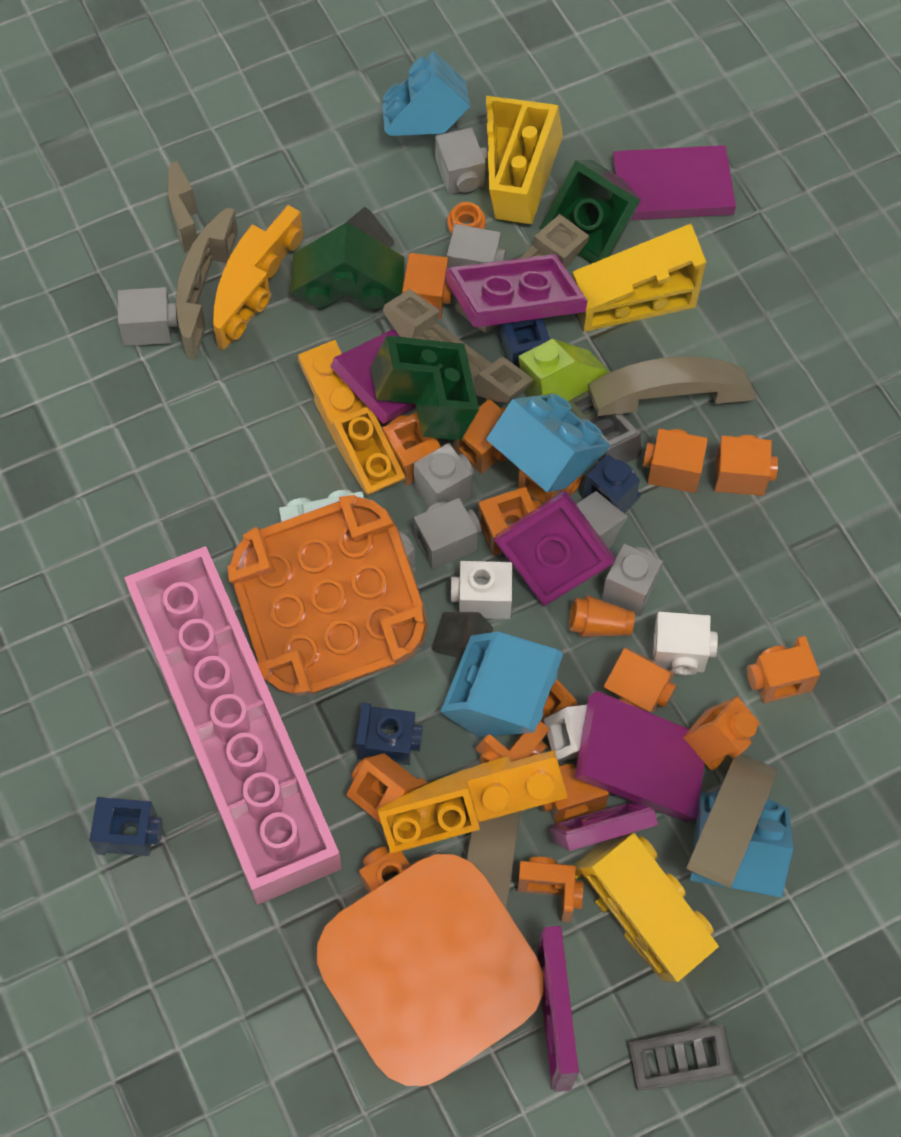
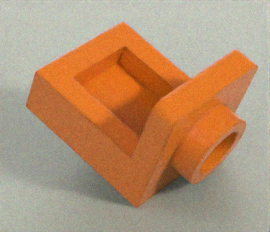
[475,721,550,763]
[517,857,583,922]

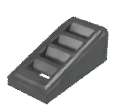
[568,391,641,463]
[629,1025,736,1092]

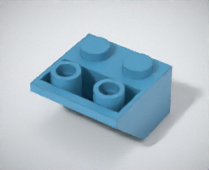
[382,50,470,136]
[486,394,611,492]
[440,631,563,738]
[690,791,793,898]

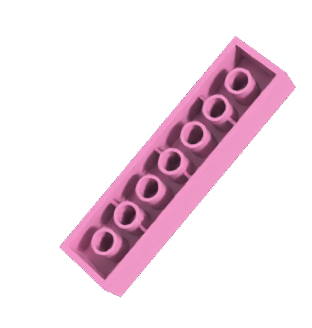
[124,546,342,905]

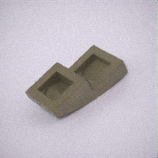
[168,161,197,252]

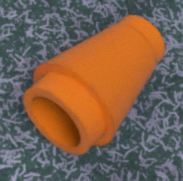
[569,595,635,637]

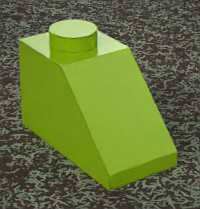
[519,339,610,401]

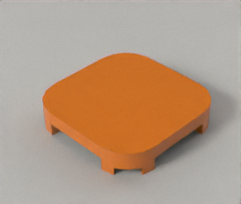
[227,495,428,696]
[317,854,543,1086]

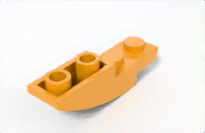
[213,205,304,351]
[298,340,406,496]
[378,750,568,854]

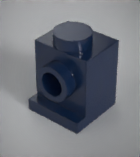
[498,318,550,368]
[582,454,641,513]
[356,702,423,766]
[89,797,163,856]

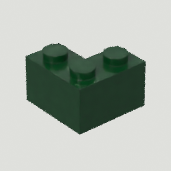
[290,222,405,311]
[370,335,479,440]

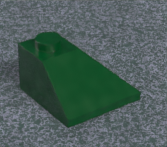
[539,160,641,263]

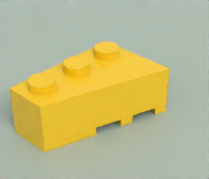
[486,96,563,224]
[572,223,706,332]
[572,833,719,982]

